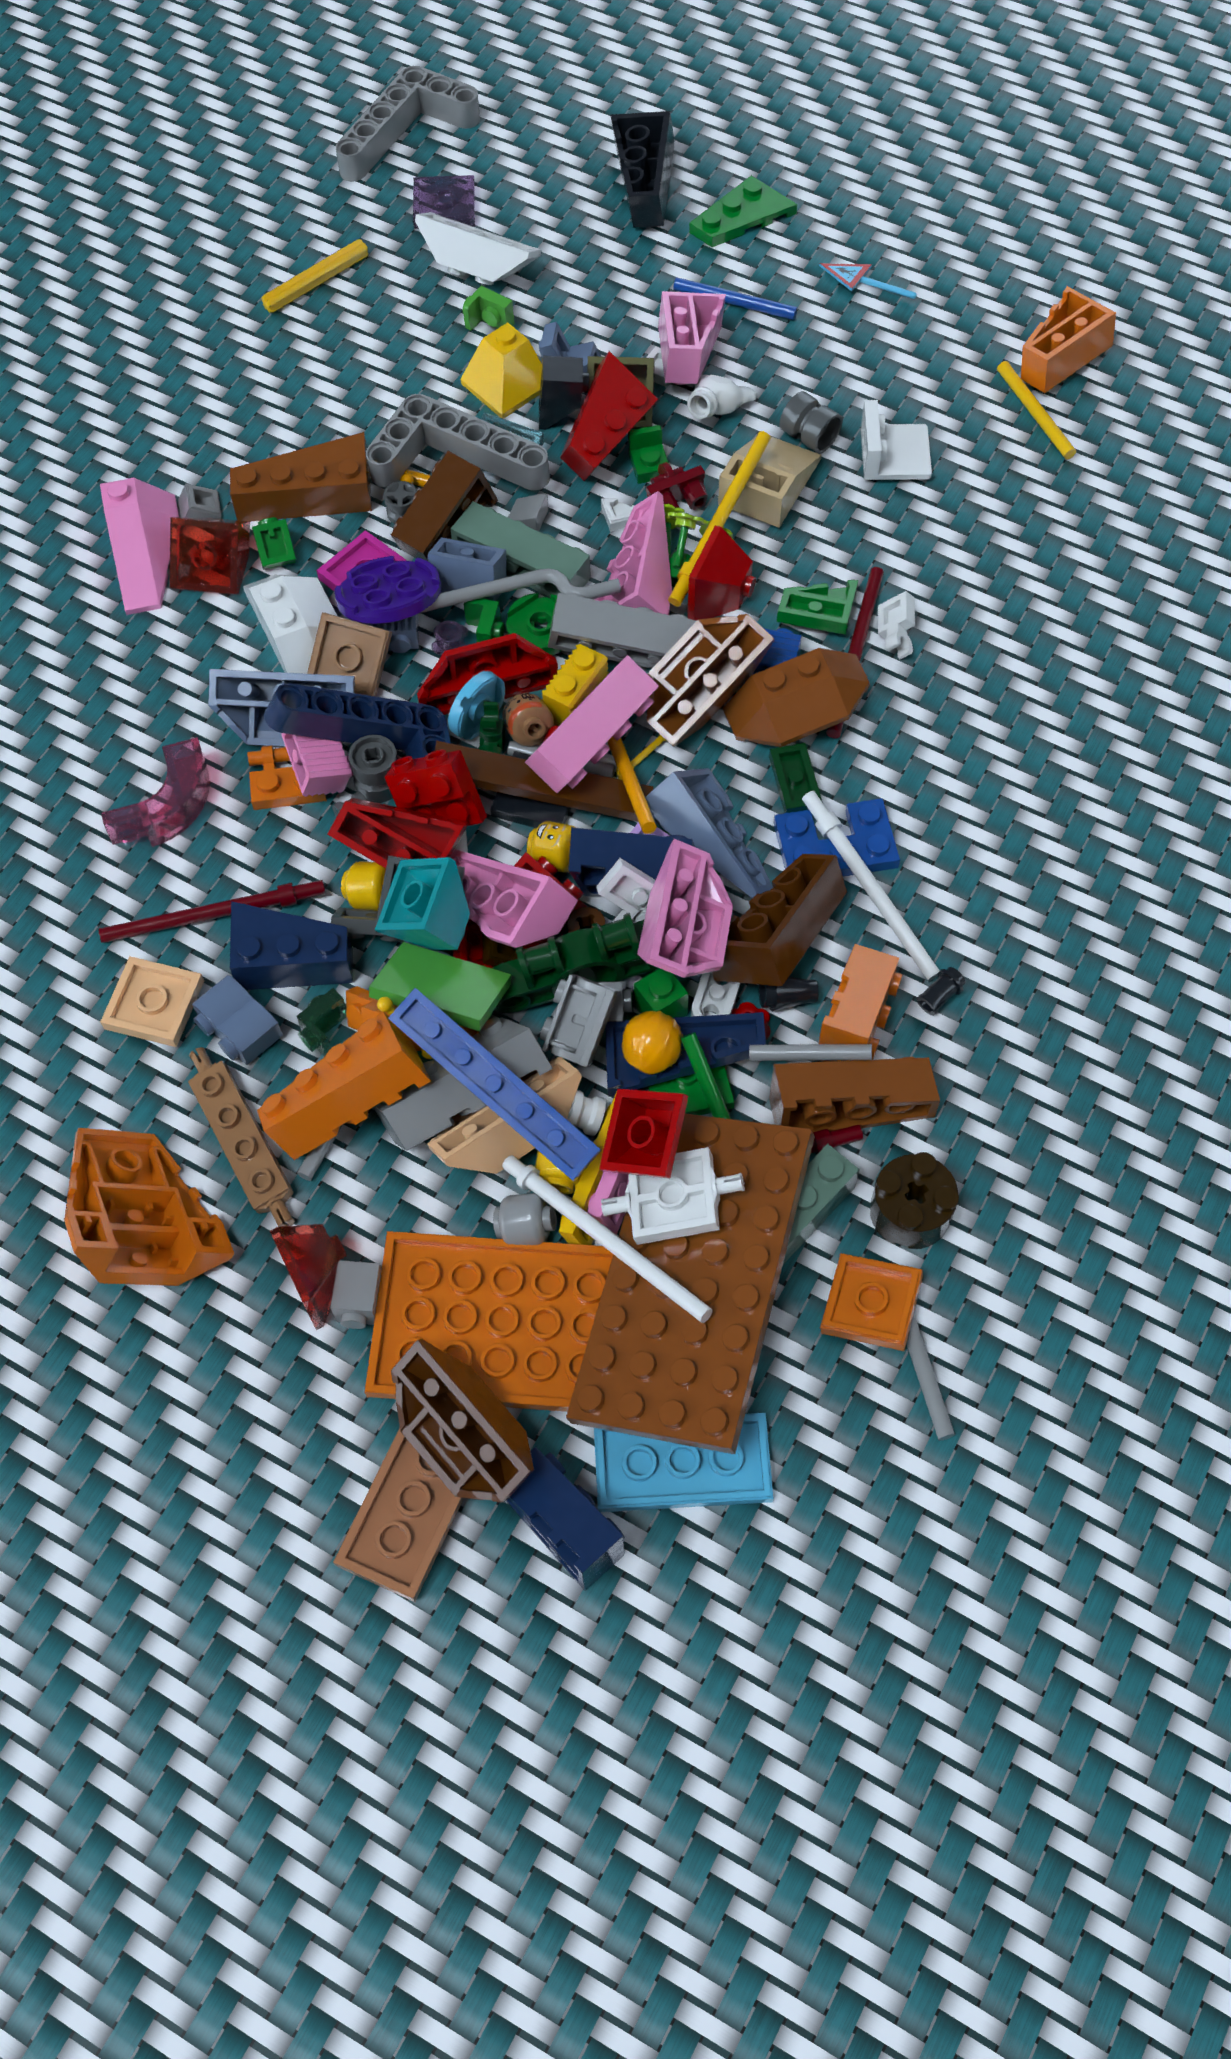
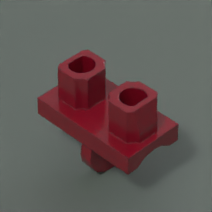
[646,462,708,510]

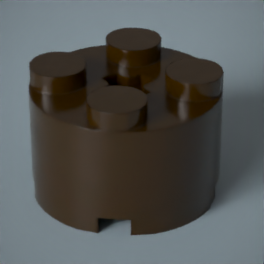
[870,1152,959,1249]

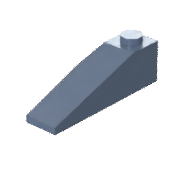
[645,768,773,898]

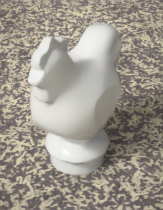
[687,375,757,419]

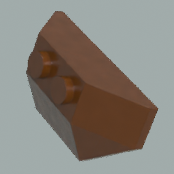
[391,1339,534,1502]

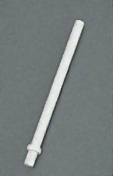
[502,1155,713,1323]

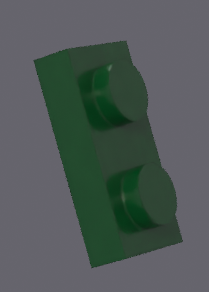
[769,743,823,813]

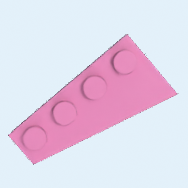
[525,655,659,793]

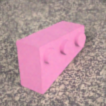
[658,291,726,385]

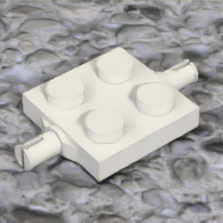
[601,1147,745,1245]

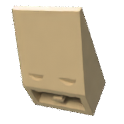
[718,436,822,528]

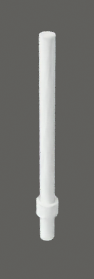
[802,791,940,981]

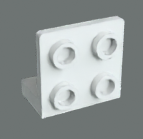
[860,400,932,480]

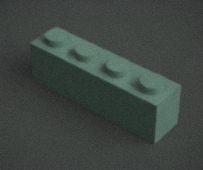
[451,502,591,597]
[783,1144,860,1265]

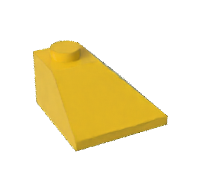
[460,322,542,419]

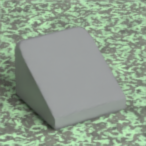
[178,484,221,524]
[508,494,548,531]

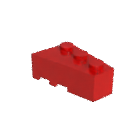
[560,351,658,481]

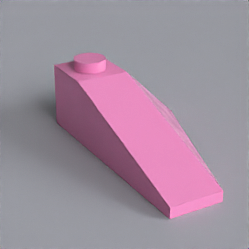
[100,478,181,615]

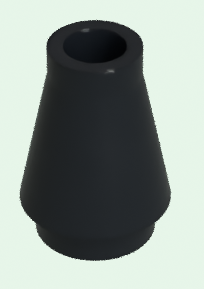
[758,976,818,1012]

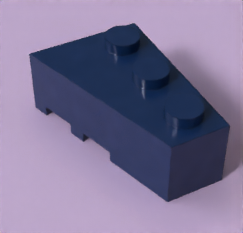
[569,827,695,897]

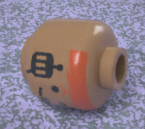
[502,693,554,747]

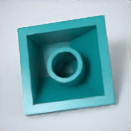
[375,857,470,950]

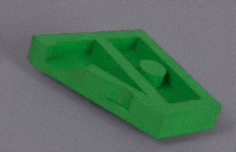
[776,579,859,634]

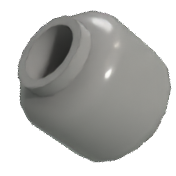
[493,1193,557,1245]

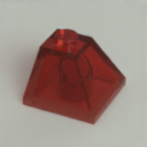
[170,517,250,595]
[270,1224,347,1330]

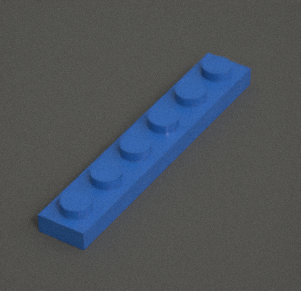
[388,988,601,1182]

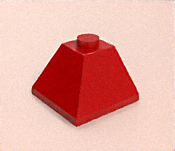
[688,525,756,621]
[599,1089,689,1179]

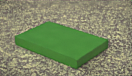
[369,942,511,1031]

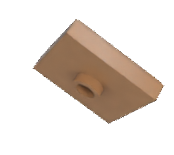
[307,612,392,697]

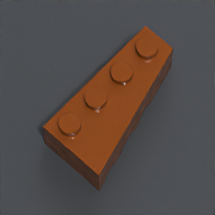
[230,432,372,523]
[769,1057,940,1132]

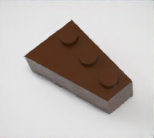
[390,451,498,561]

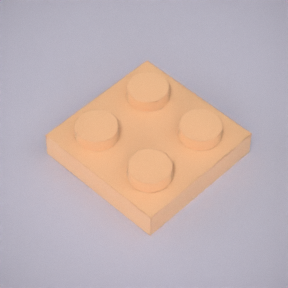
[100,956,204,1047]

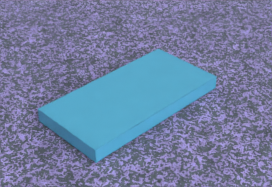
[594,1413,774,1512]

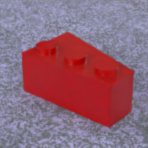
[327,798,470,868]

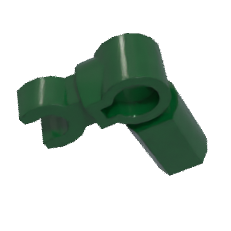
[478,701,505,754]

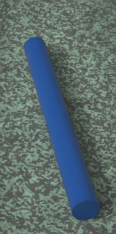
[673,277,797,320]

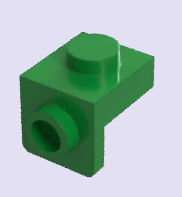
[463,598,504,642]

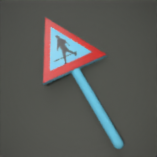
[819,263,917,299]

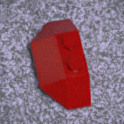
[417,633,558,715]

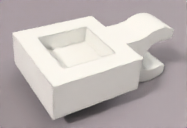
[878,591,915,659]

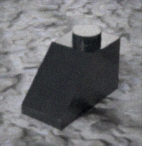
[539,355,589,430]

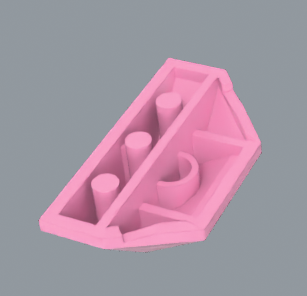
[637,839,733,978]

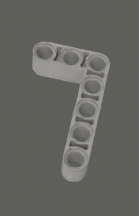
[336,66,480,182]
[366,394,550,490]

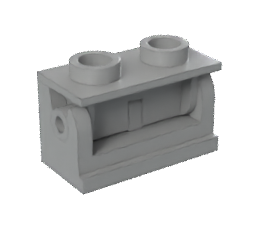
[540,974,619,1067]

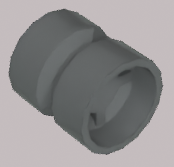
[779,391,843,454]
[348,735,398,803]

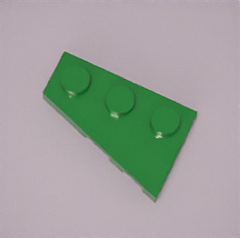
[689,175,797,247]

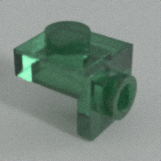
[296,988,347,1057]

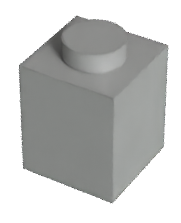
[330,1260,382,1329]

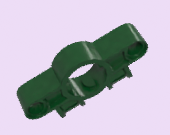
[492,913,658,1014]

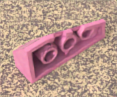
[594,491,672,615]
[450,849,578,948]

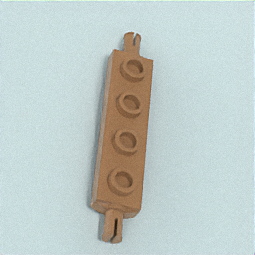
[188,1047,295,1230]

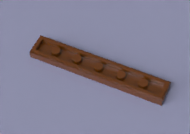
[435,741,654,822]

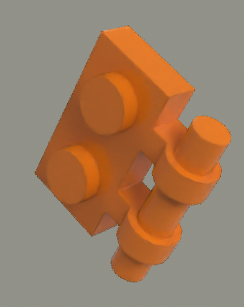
[247,745,327,810]

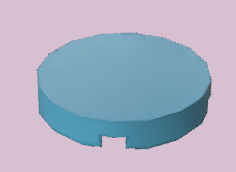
[448,671,505,740]

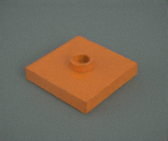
[820,1253,923,1351]

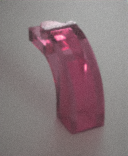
[101,737,210,847]

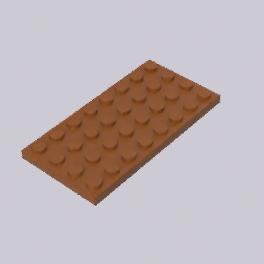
[566,1114,815,1454]

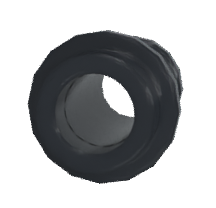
[916,967,966,1016]

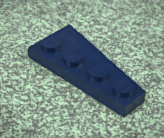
[605,1012,766,1097]

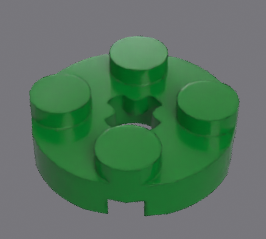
[506,593,563,655]

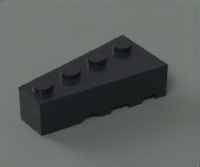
[610,111,675,228]

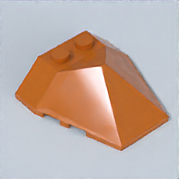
[64,1128,234,1286]

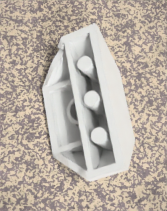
[415,212,542,285]
[243,574,337,674]

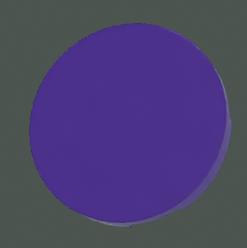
[334,556,441,624]

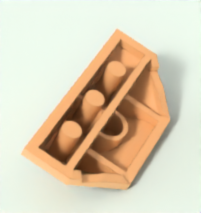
[427,1057,582,1174]

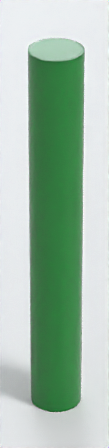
[681,1032,731,1119]

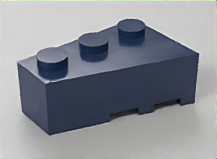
[230,901,353,990]
[506,1446,625,1591]

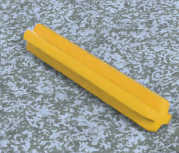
[261,239,369,313]

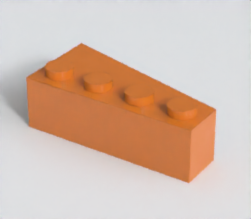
[257,1012,431,1160]

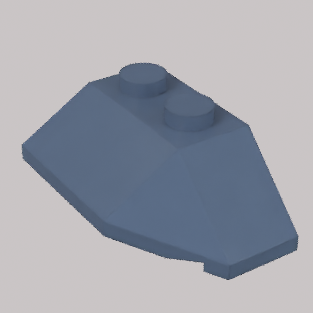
[208,669,355,747]

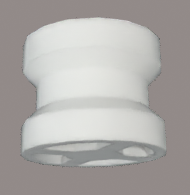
[567,1090,606,1137]

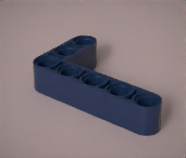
[264,683,451,759]

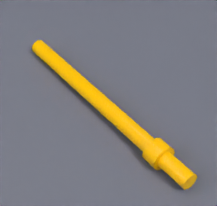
[668,431,771,607]

